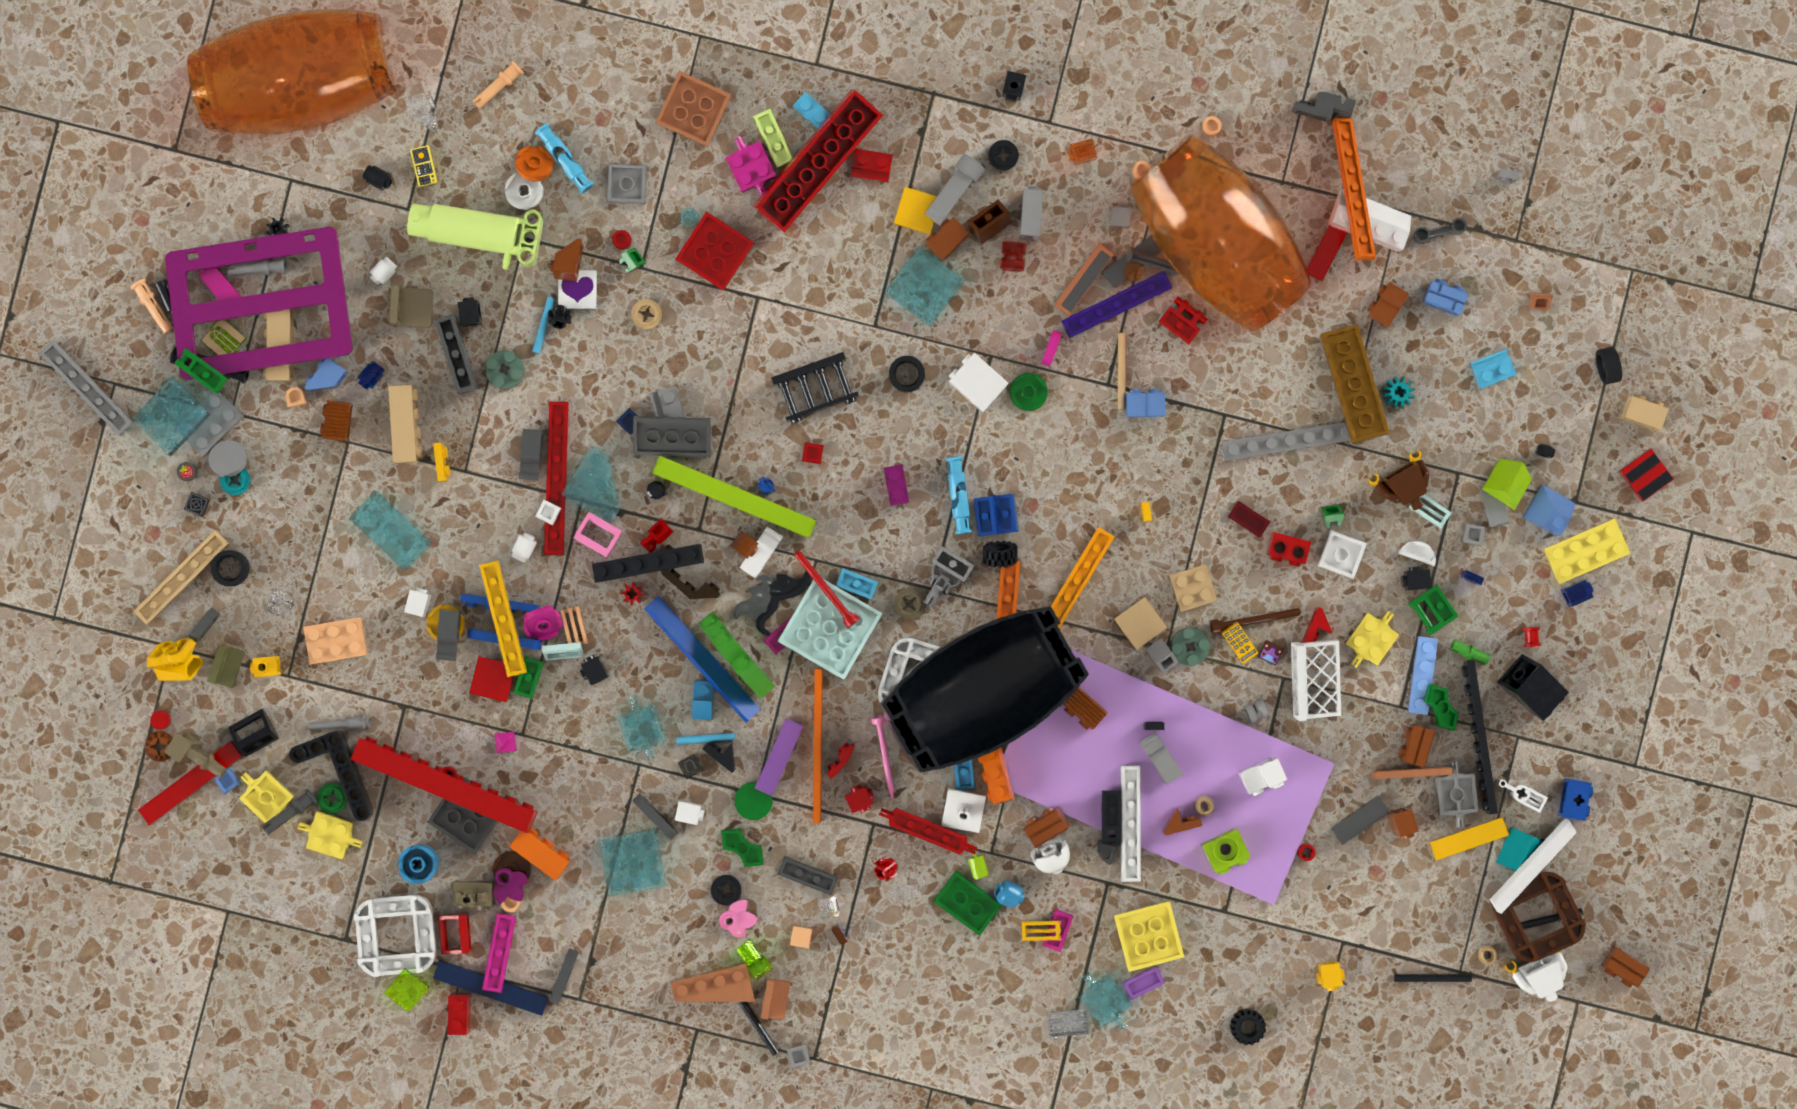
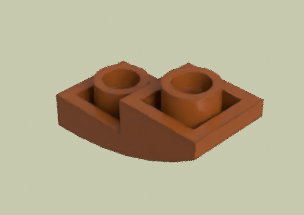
[730,530,759,559]

